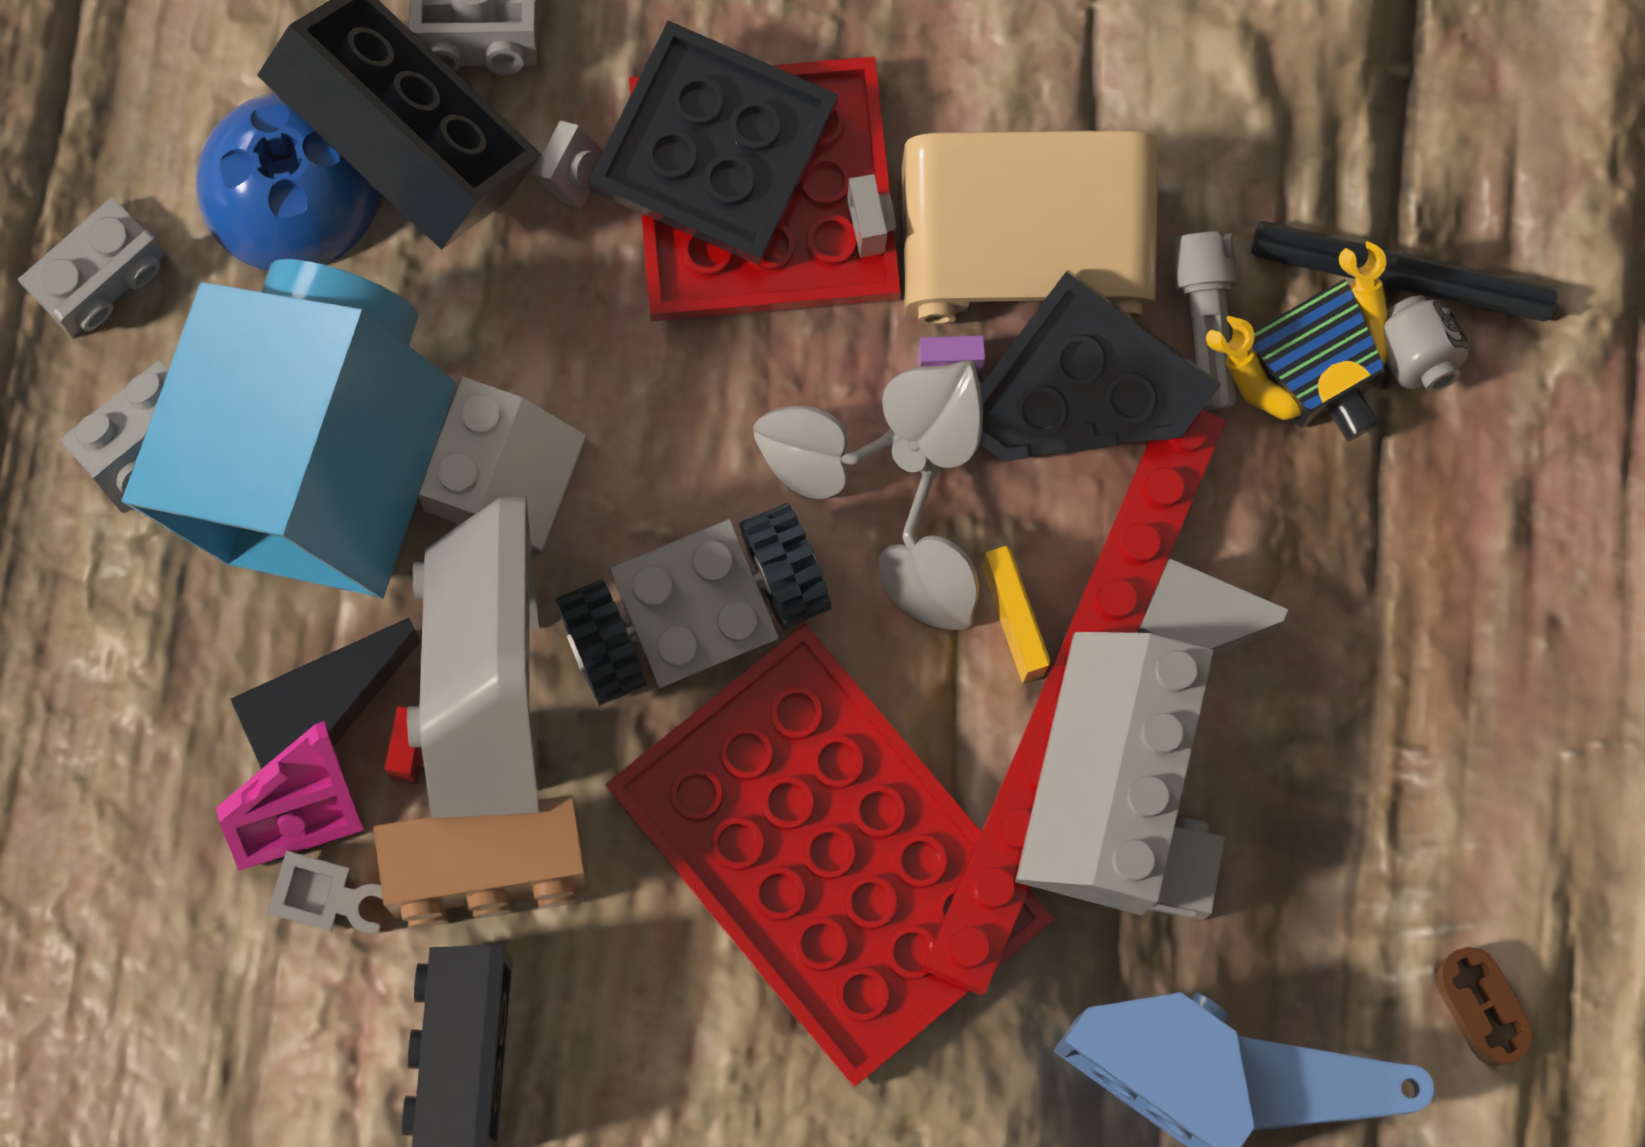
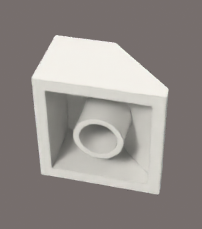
[418,377,586,553]

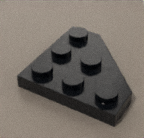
[979,270,1221,461]

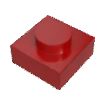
[384,706,424,784]

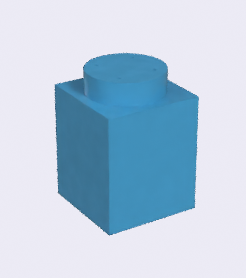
[121,259,457,599]

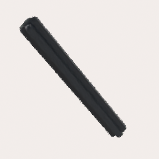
[1251,221,1557,322]

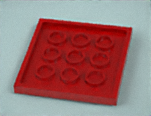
[629,56,901,322]

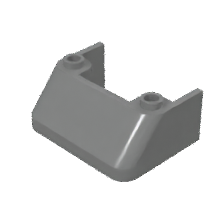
[407,496,539,818]

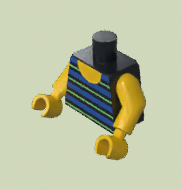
[1206,241,1388,442]

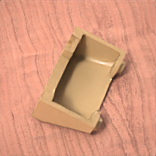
[901,131,1158,325]

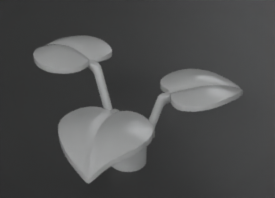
[753,360,983,630]

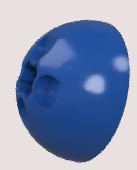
[196,93,381,271]

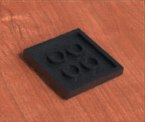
[588,20,839,266]

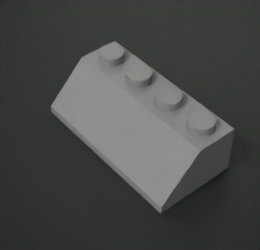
[1015,632,1214,916]

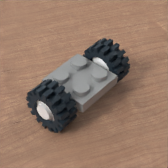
[555,503,832,706]

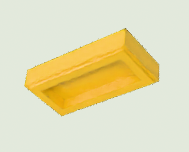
[981,545,1051,684]

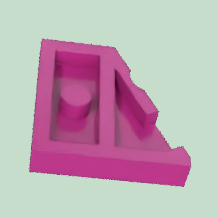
[216,721,363,871]

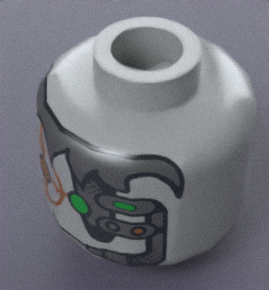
[1384,295,1470,393]

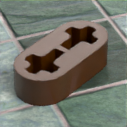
[1436,947,1533,1066]

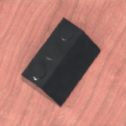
[402,945,513,1147]

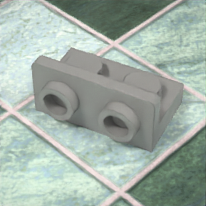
[17,197,166,339]

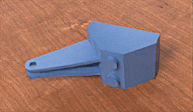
[1053,992,1434,1147]

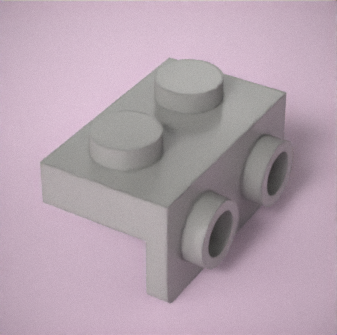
[59,360,168,513]

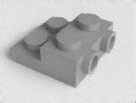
[409,0,538,75]

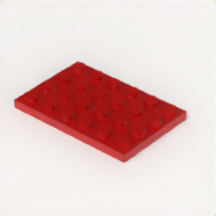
[605,623,1055,1089]

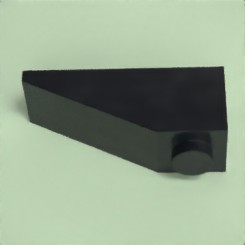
[230,617,420,769]

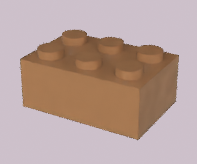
[373,795,590,928]

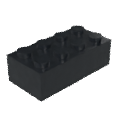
[257,0,542,250]

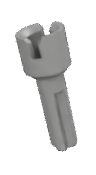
[1171,231,1237,411]

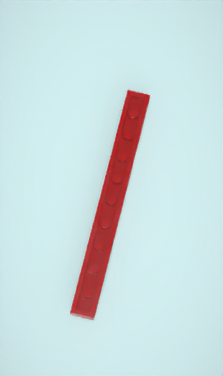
[922,410,1227,996]

